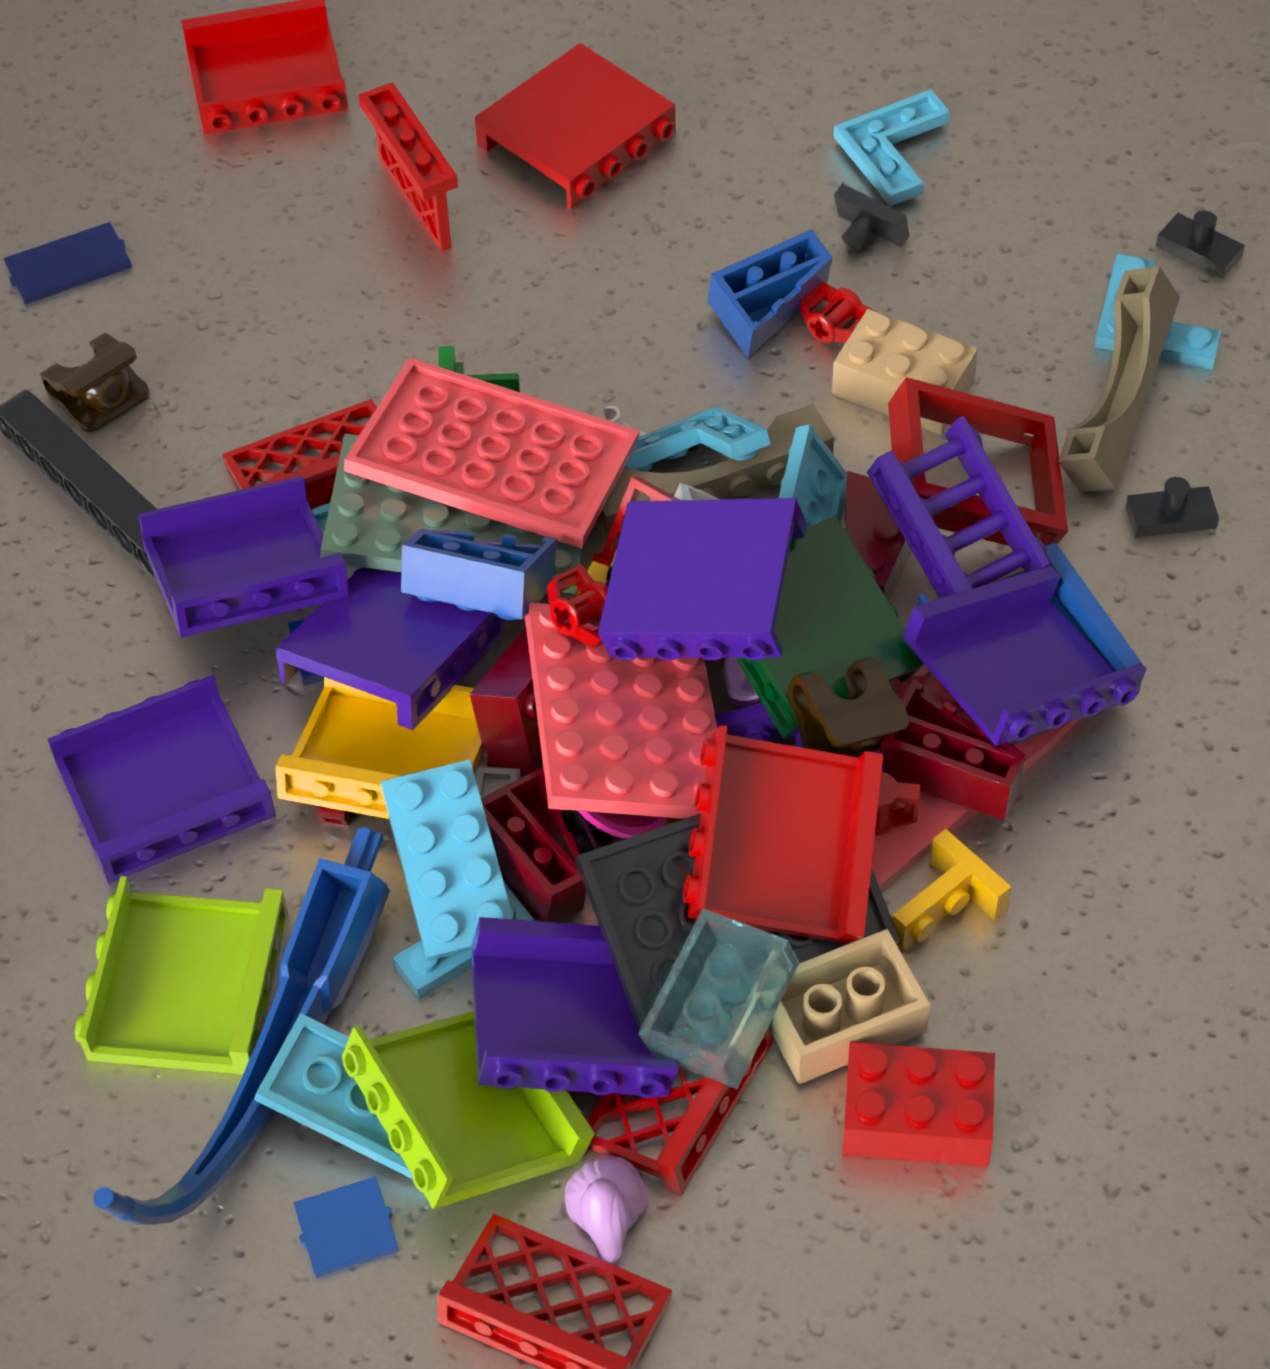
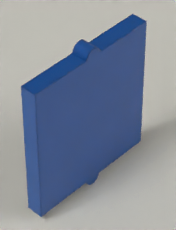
[293,1176,399,1277]

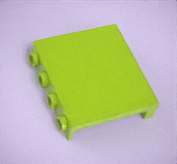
[75,876,288,1075]
[341,1011,595,1210]

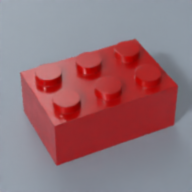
[842,1042,995,1167]

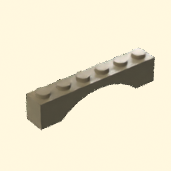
[1058,266,1180,492]
[596,404,834,539]

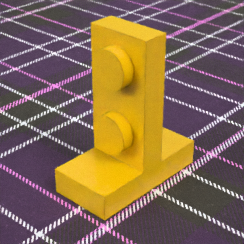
[892,829,1011,950]

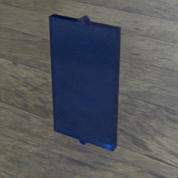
[3,222,132,304]

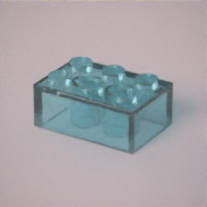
[638,909,800,1089]

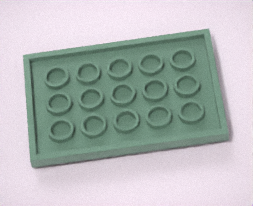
[320,434,581,594]

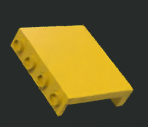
[276,677,483,819]

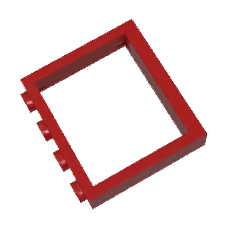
[888,377,1068,546]

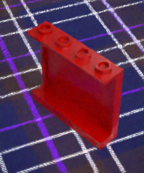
[181,0,349,135]
[475,43,676,209]
[683,725,883,944]

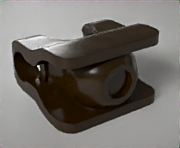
[39,333,150,431]
[788,657,909,757]

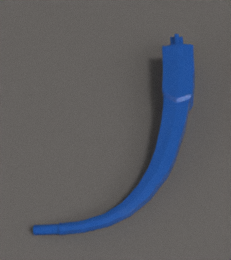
[93,827,390,1226]

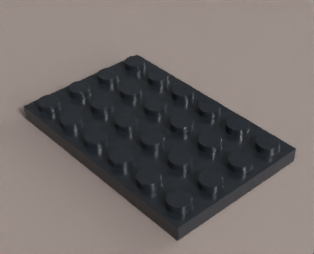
[575,814,901,1037]

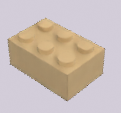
[832,309,978,435]
[758,929,931,1084]

